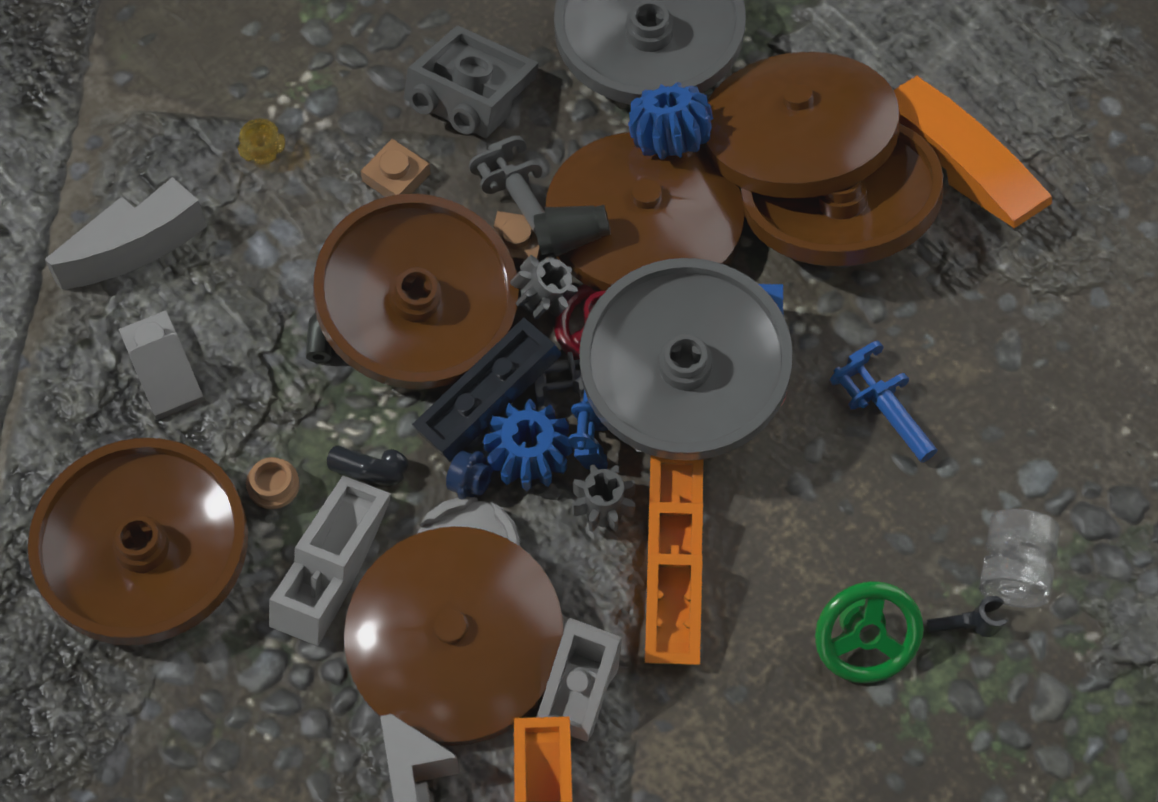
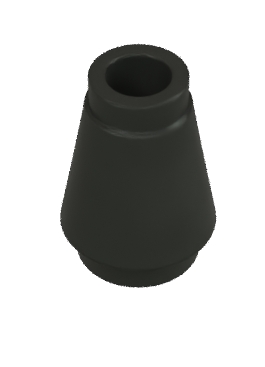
[533,205,611,257]

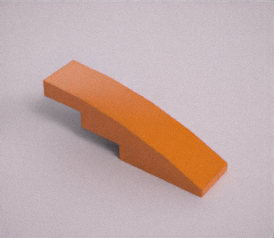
[893,76,1052,229]
[645,455,704,665]

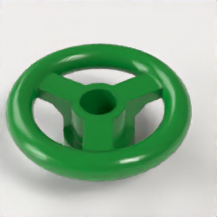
[815,581,923,683]

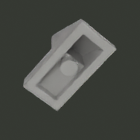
[119,310,205,420]
[537,618,622,742]
[380,714,460,802]

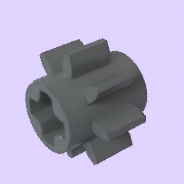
[510,253,578,319]
[572,465,636,532]

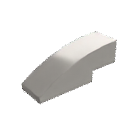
[45,177,207,290]
[269,475,391,646]

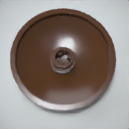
[704,52,900,198]
[741,124,943,266]
[545,132,744,292]
[313,194,518,389]
[28,438,248,645]
[344,526,564,746]

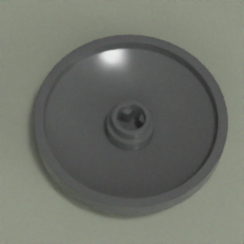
[554,0,746,104]
[579,258,792,461]

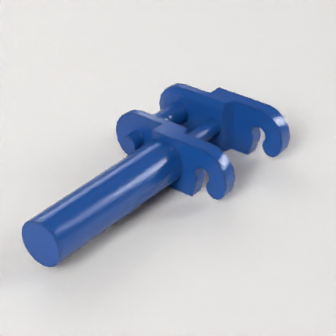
[830,341,937,463]
[568,391,609,470]

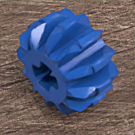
[628,82,713,160]
[483,399,573,491]

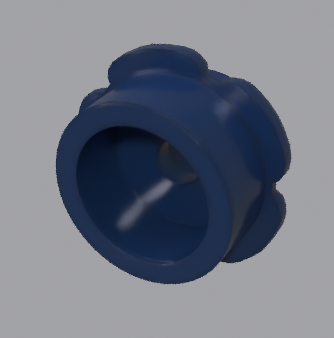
[446,451,492,500]

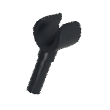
[927,596,1008,637]

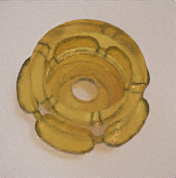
[238,118,285,165]

